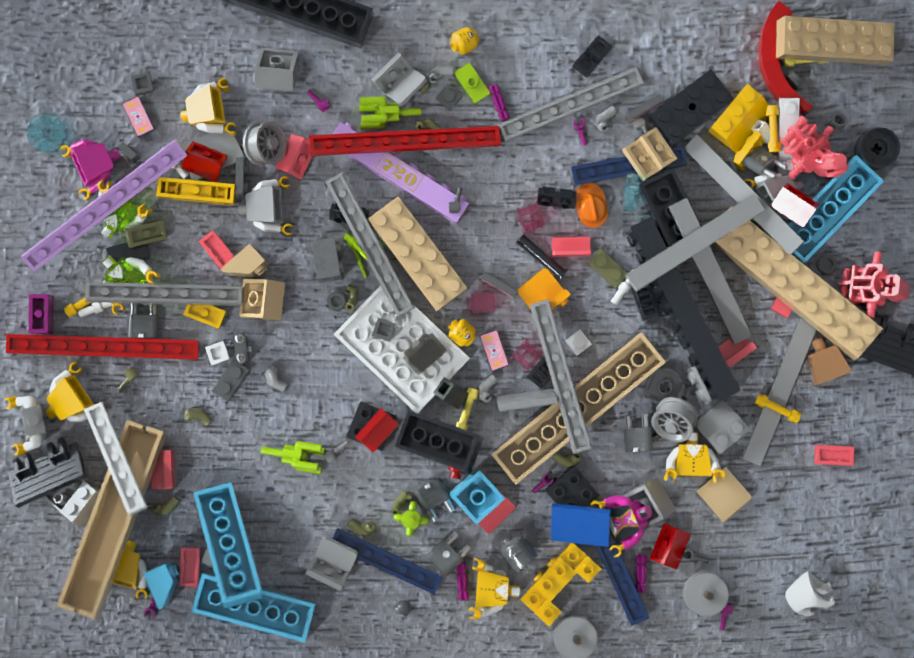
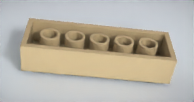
[776,16,894,65]
[368,196,467,312]

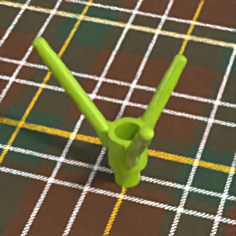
[343,233,385,278]

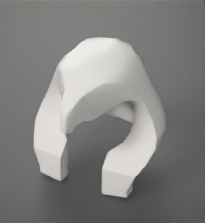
[785,571,835,617]

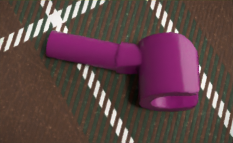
[307,90,330,112]
[573,118,587,146]
[532,471,557,494]
[144,596,157,619]
[719,603,733,631]

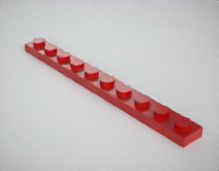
[309,126,501,156]
[5,334,199,360]

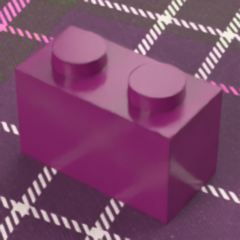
[28,294,54,334]

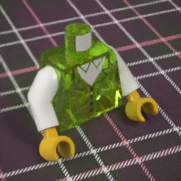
[98,179,153,239]
[101,255,160,316]

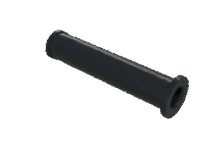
[516,234,568,281]

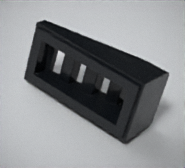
[631,283,661,322]
[527,356,551,389]

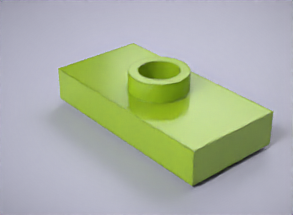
[454,62,490,105]

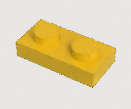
[733,130,765,172]
[183,305,227,329]

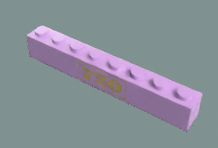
[333,122,469,225]

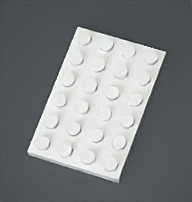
[334,285,470,413]

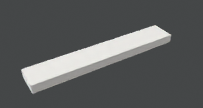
[84,402,148,516]

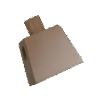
[807,337,852,386]

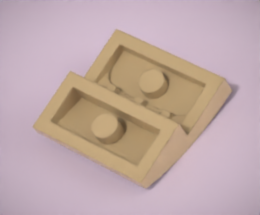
[622,127,677,181]
[696,467,753,523]

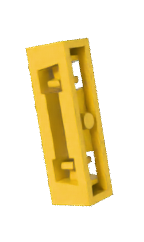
[156,177,237,206]

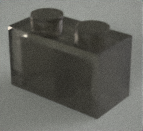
[403,333,447,376]

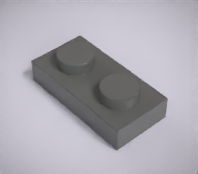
[235,157,249,200]
[212,359,250,402]

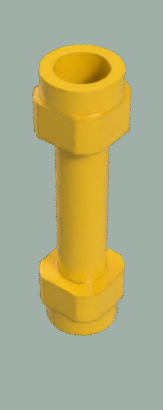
[766,105,782,152]
[64,297,91,318]
[755,393,802,424]

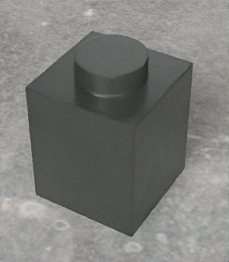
[433,377,469,409]

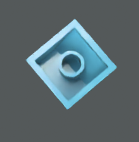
[449,467,505,525]
[144,561,180,610]

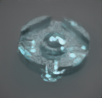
[27,114,67,153]
[623,173,639,212]

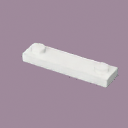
[777,98,800,175]

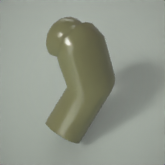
[345,284,358,311]
[183,408,213,427]
[151,496,181,516]

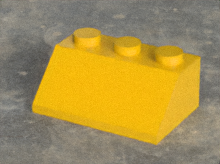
[708,84,769,154]

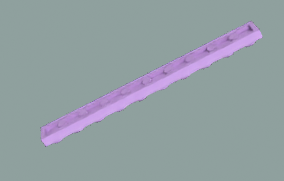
[21,139,187,272]

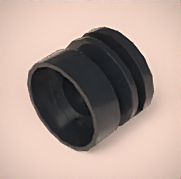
[854,127,901,170]

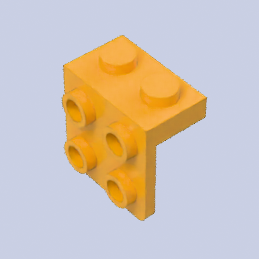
[517,268,571,314]

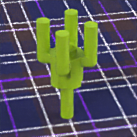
[359,96,421,130]
[261,441,326,475]
[394,501,429,537]

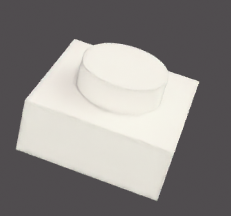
[565,329,592,356]
[205,341,230,366]

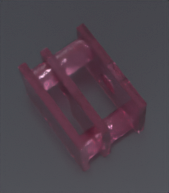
[516,202,545,234]
[510,338,543,372]

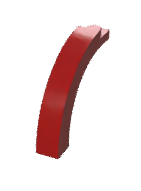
[758,1,813,116]

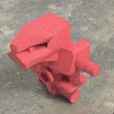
[781,116,849,180]
[839,252,910,319]

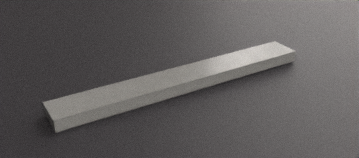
[497,67,645,143]
[684,135,804,256]
[325,172,414,317]
[625,194,765,292]
[669,198,752,344]
[85,282,243,306]
[530,299,592,454]
[742,317,816,466]

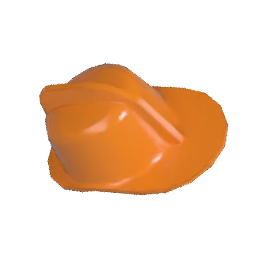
[575,183,608,228]

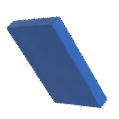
[551,503,611,547]

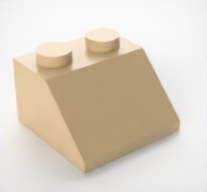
[221,243,269,277]
[239,279,285,321]

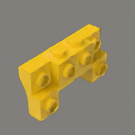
[520,543,601,626]

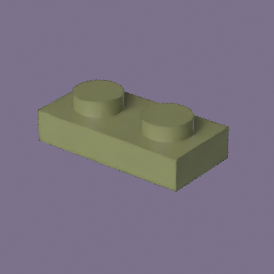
[124,219,167,248]
[587,249,628,288]

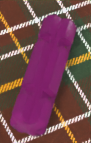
[489,84,510,121]
[636,554,647,593]
[456,562,469,601]

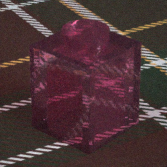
[467,292,496,315]

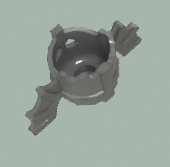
[484,520,540,574]

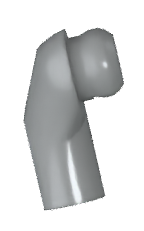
[427,66,454,84]
[596,106,617,133]
[265,366,288,392]
[479,374,498,402]

